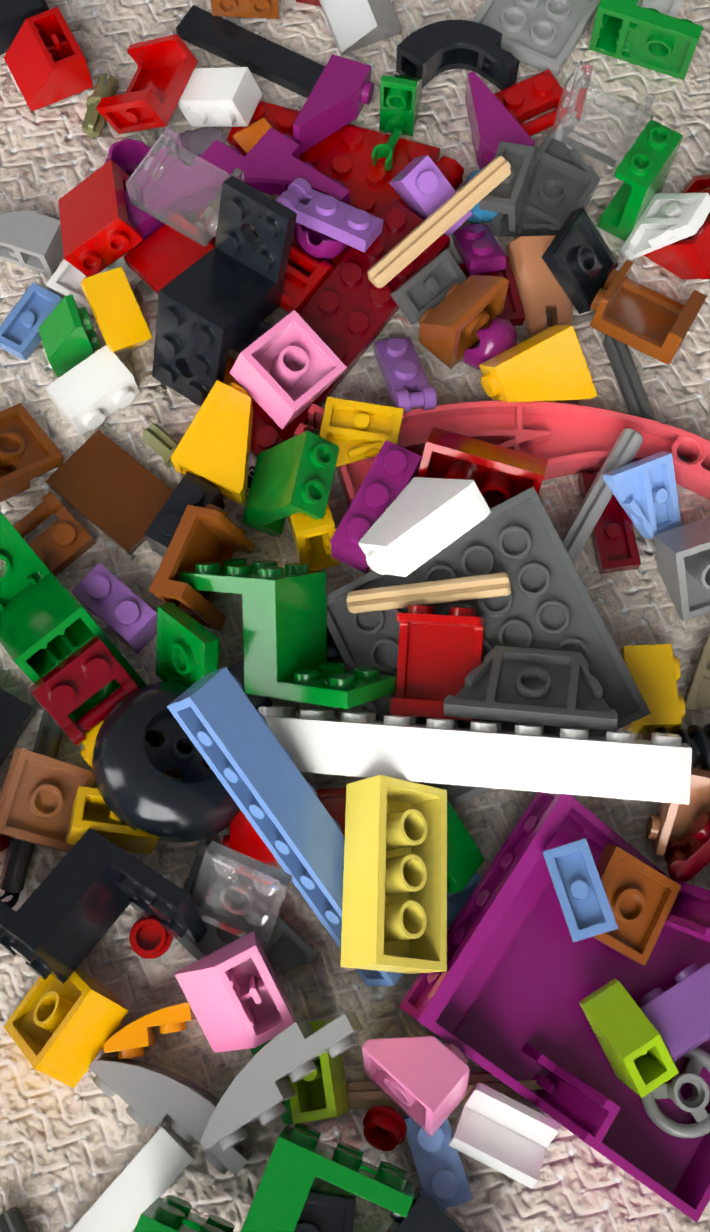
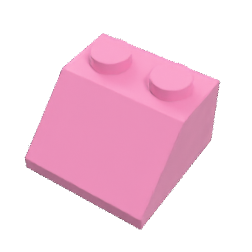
[230,310,347,429]
[362,1036,470,1137]

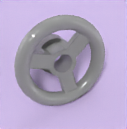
[641,1047,710,1139]

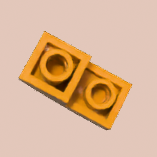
[103,1002,197,1060]

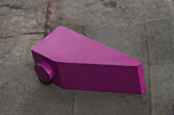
[293,54,375,154]
[465,71,535,169]

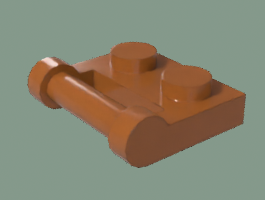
[13,491,96,577]

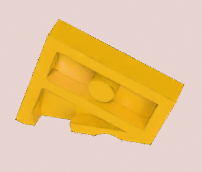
[319,397,404,467]

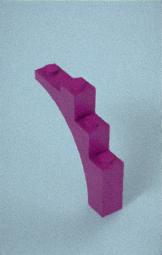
[124,127,350,248]

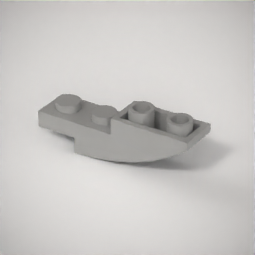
[200,1012,364,1151]
[88,1057,252,1176]

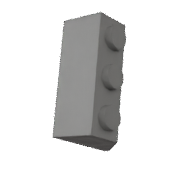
[654,516,710,621]

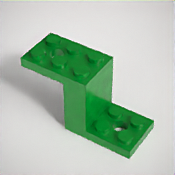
[589,0,703,80]
[0,511,147,722]
[179,558,395,709]
[134,1123,414,1232]

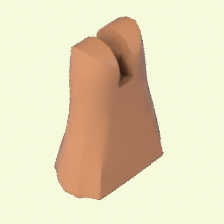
[506,235,573,338]

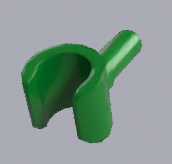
[372,128,402,171]

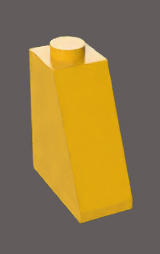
[479,325,598,402]
[171,380,254,506]

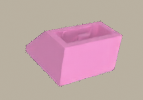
[175,931,295,1053]

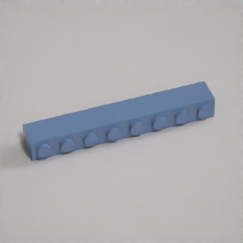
[167,667,404,986]

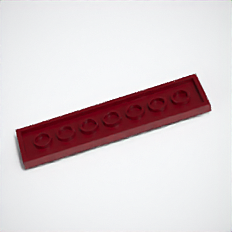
[240,198,450,458]

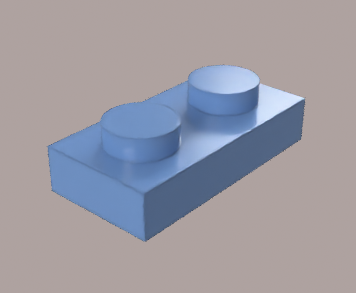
[0,282,63,361]
[543,838,618,943]

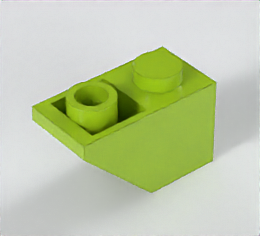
[579,979,679,1098]

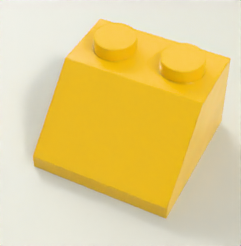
[3,967,129,1088]

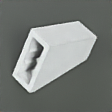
[358,477,491,577]

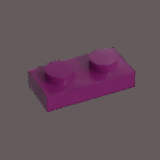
[453,224,506,276]

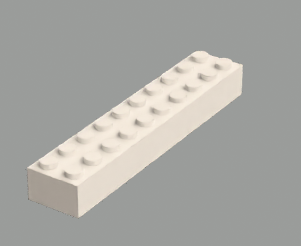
[259,706,692,805]

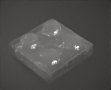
[192,841,293,949]

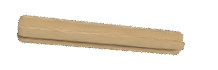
[346,572,511,614]

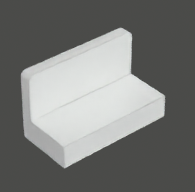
[448,1083,560,1189]

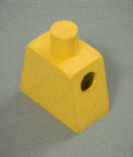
[287,502,340,571]

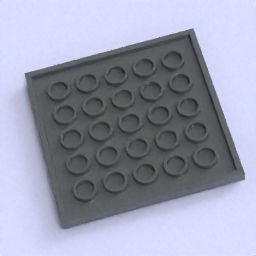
[326,487,651,808]

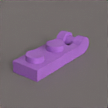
[276,178,384,253]
[374,337,437,413]

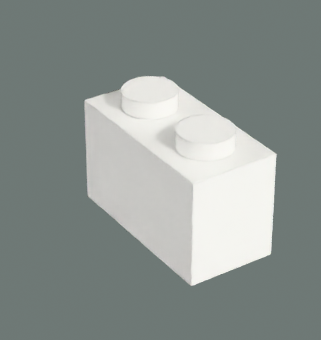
[177,67,262,127]
[45,344,140,436]

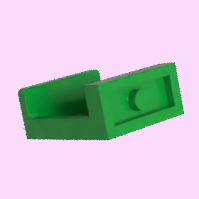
[597,120,683,241]
[242,431,339,537]

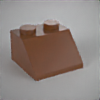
[419,275,509,369]

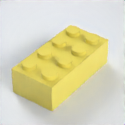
[340,775,447,974]

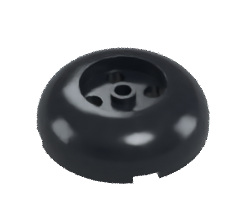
[92,681,240,843]

